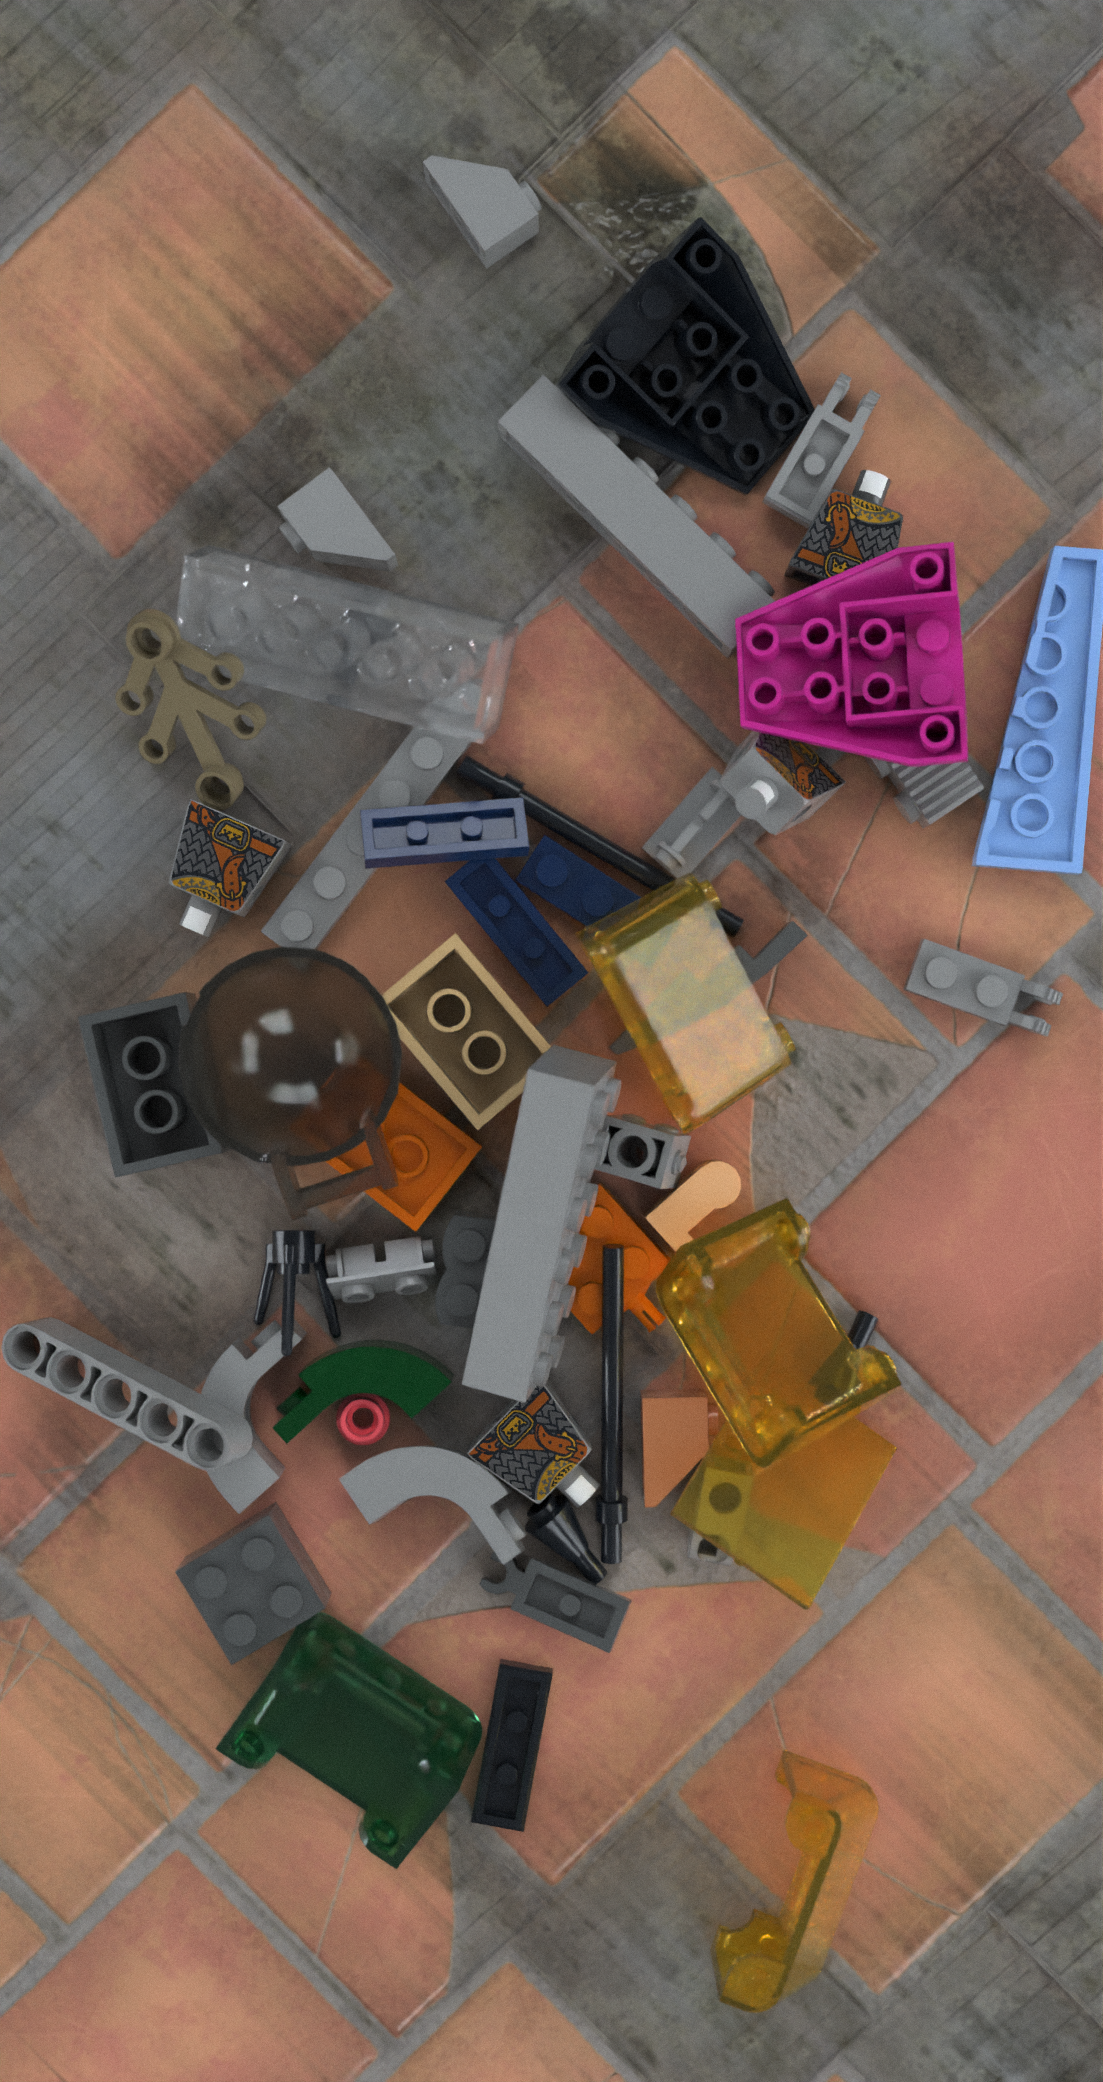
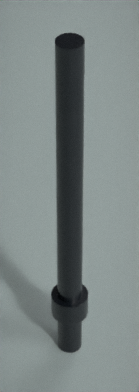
[456,755,744,938]
[595,1244,628,1564]

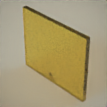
[670,1355,897,1610]

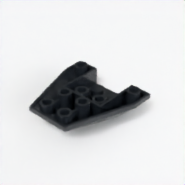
[556,217,815,495]

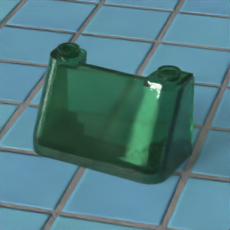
[215,1612,483,1869]

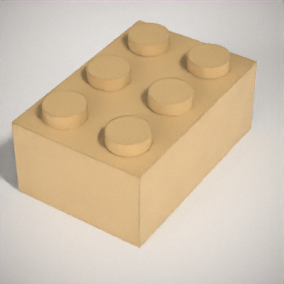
[372,933,551,1130]

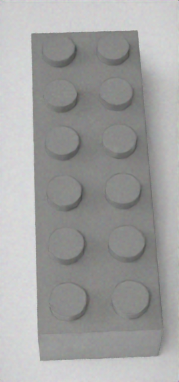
[462,1045,621,1403]

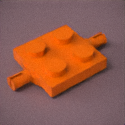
[568,1181,672,1334]

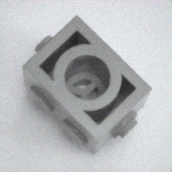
[594,1114,691,1189]

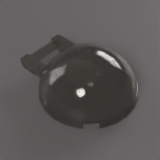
[178,947,402,1220]

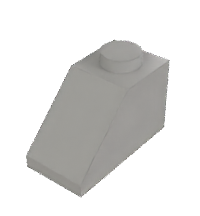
[423,155,542,269]
[277,467,398,572]

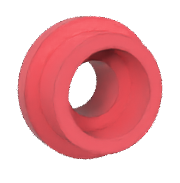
[336,1393,390,1445]

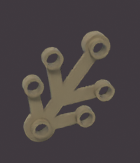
[115,609,267,811]

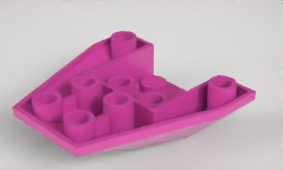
[735,542,968,767]

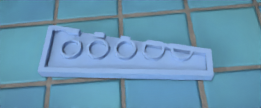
[972,546,1103,875]

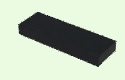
[471,1659,553,1832]

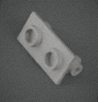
[642,767,741,883]
[326,1236,440,1303]

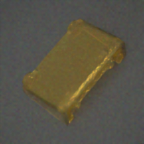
[574,872,796,1135]
[656,1198,902,1468]
[710,1750,879,2013]

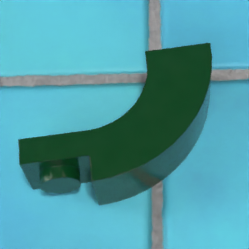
[272,1340,454,1444]

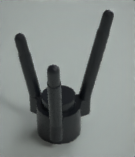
[254,1230,341,1356]

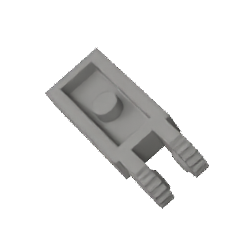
[762,372,881,529]
[903,939,1063,1037]

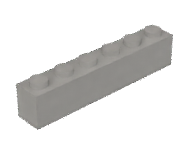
[498,375,775,659]

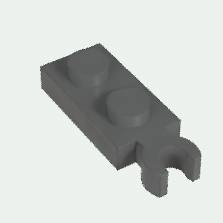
[480,1552,632,1653]

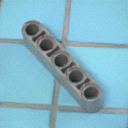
[1,1317,253,1471]

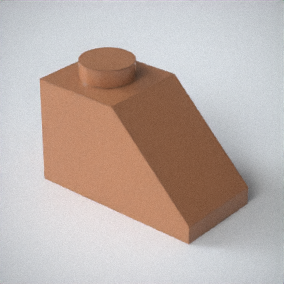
[640,1389,718,1507]

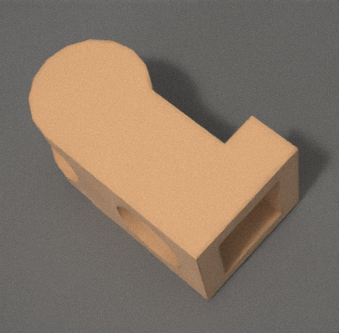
[643,1159,741,1258]

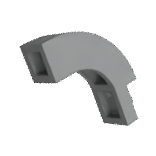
[201,1319,307,1514]
[339,1445,526,1565]

